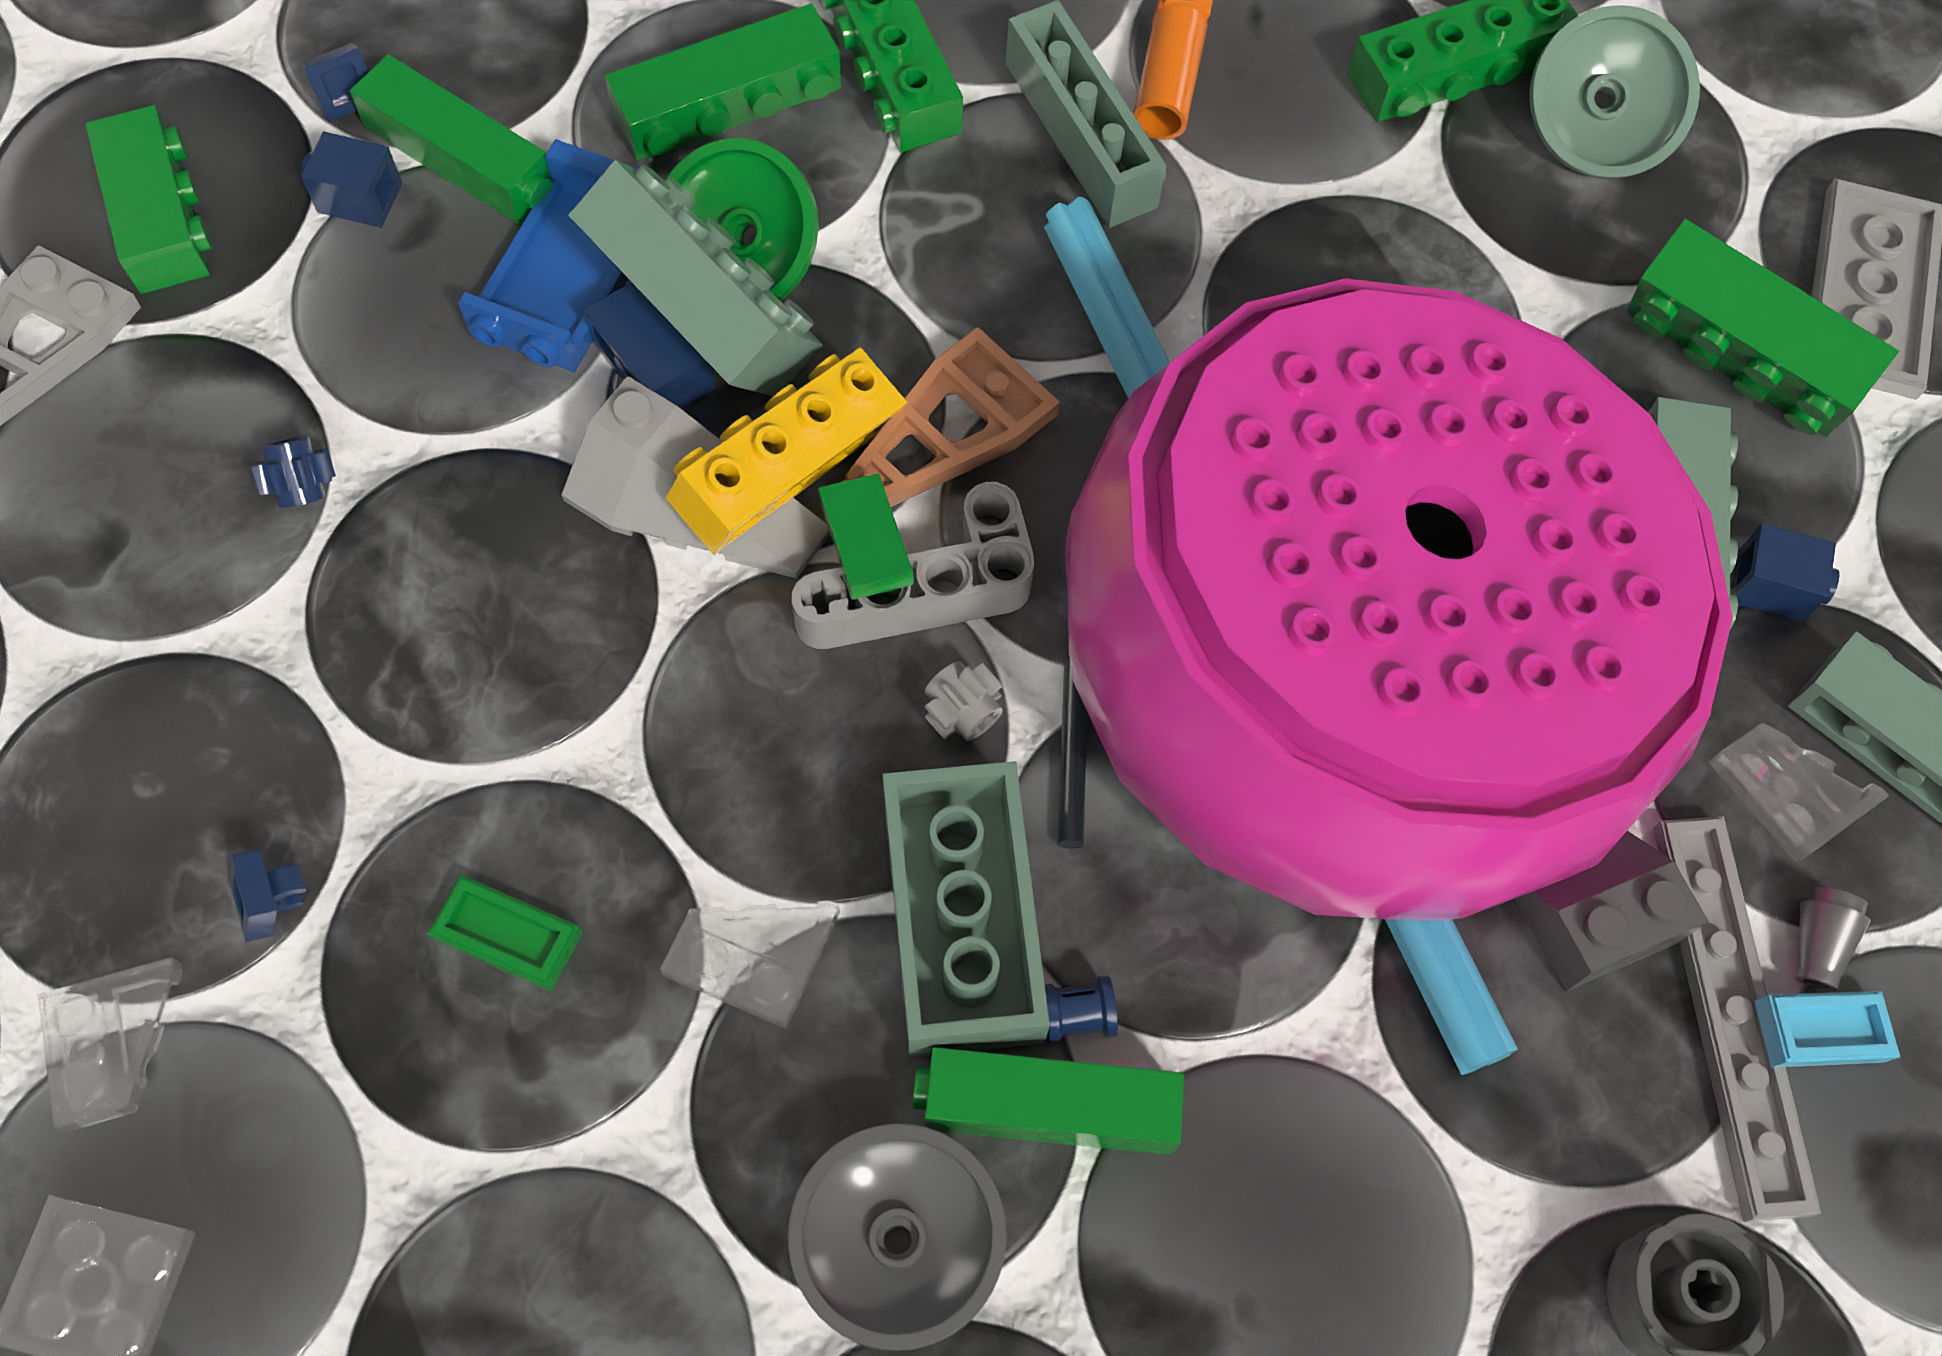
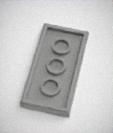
[1812,178,1942,400]

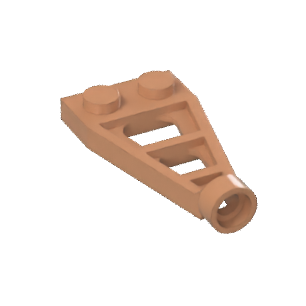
[841,327,1060,507]

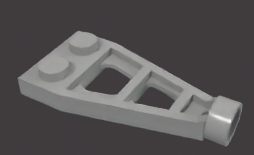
[0,245,141,426]

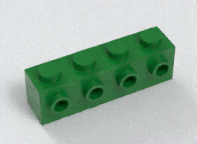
[819,0,963,153]
[1347,0,1578,123]

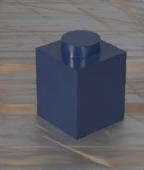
[301,131,403,228]
[1731,523,1840,622]

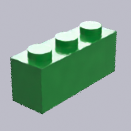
[85,105,213,295]

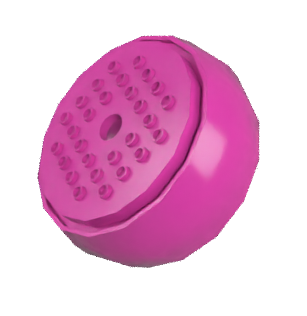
[1065,278,1733,921]

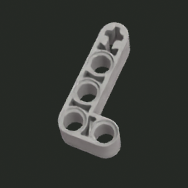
[792,482,1034,649]

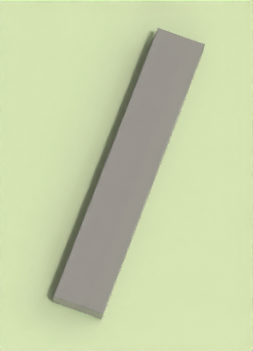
[1653,816,1821,1222]

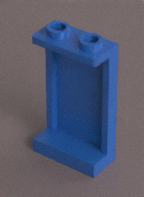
[458,139,638,373]

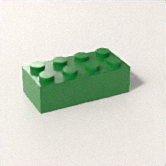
[1627,219,1899,437]

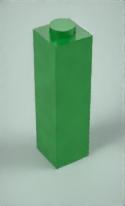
[350,54,553,226]
[913,1048,1184,1155]

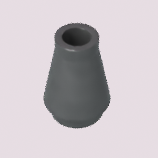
[1795,887,1871,991]

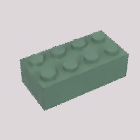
[569,159,823,396]
[883,761,1050,1058]

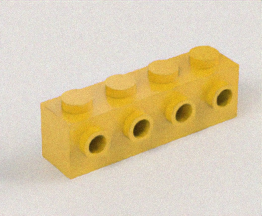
[665,347,908,555]

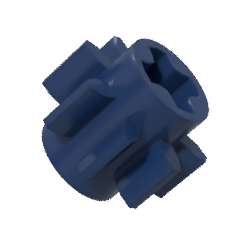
[250,435,336,508]

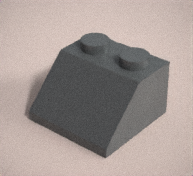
[1514,830,1709,992]

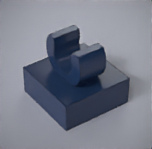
[301,42,369,122]
[229,849,306,942]

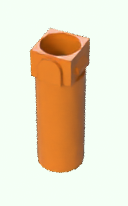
[1133,0,1213,140]

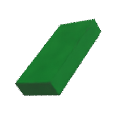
[818,473,914,600]
[427,874,583,992]

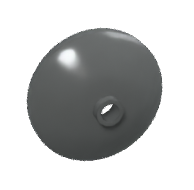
[788,1124,1007,1351]

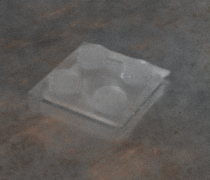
[0,1195,196,1356]

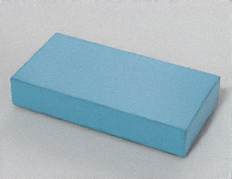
[1754,991,1900,1068]

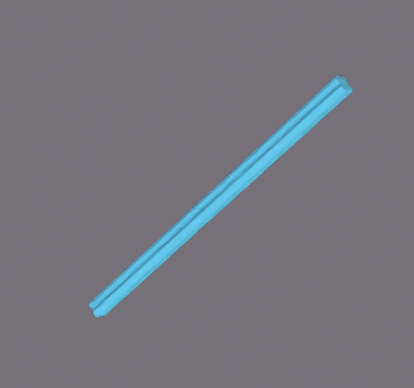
[1044,197,1518,1075]

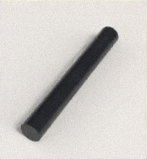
[1058,661,1088,849]

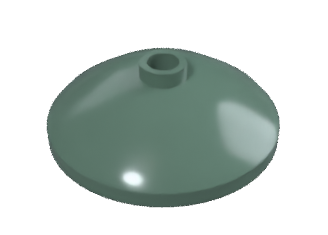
[1530,5,1700,179]

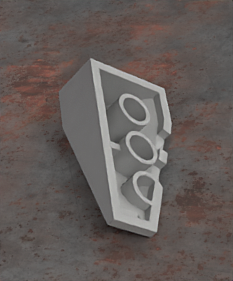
[562,376,831,579]

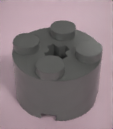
[1607,1214,1784,1356]

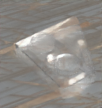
[1709,723,1889,864]
[660,901,840,1029]
[37,957,183,1133]

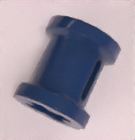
[1045,975,1118,1044]

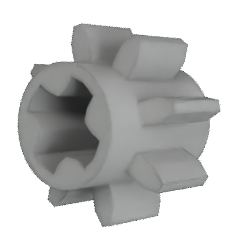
[925,661,1003,741]

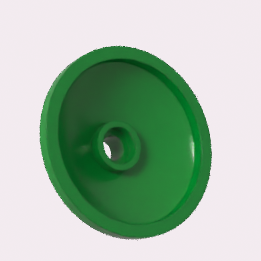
[665,138,819,301]

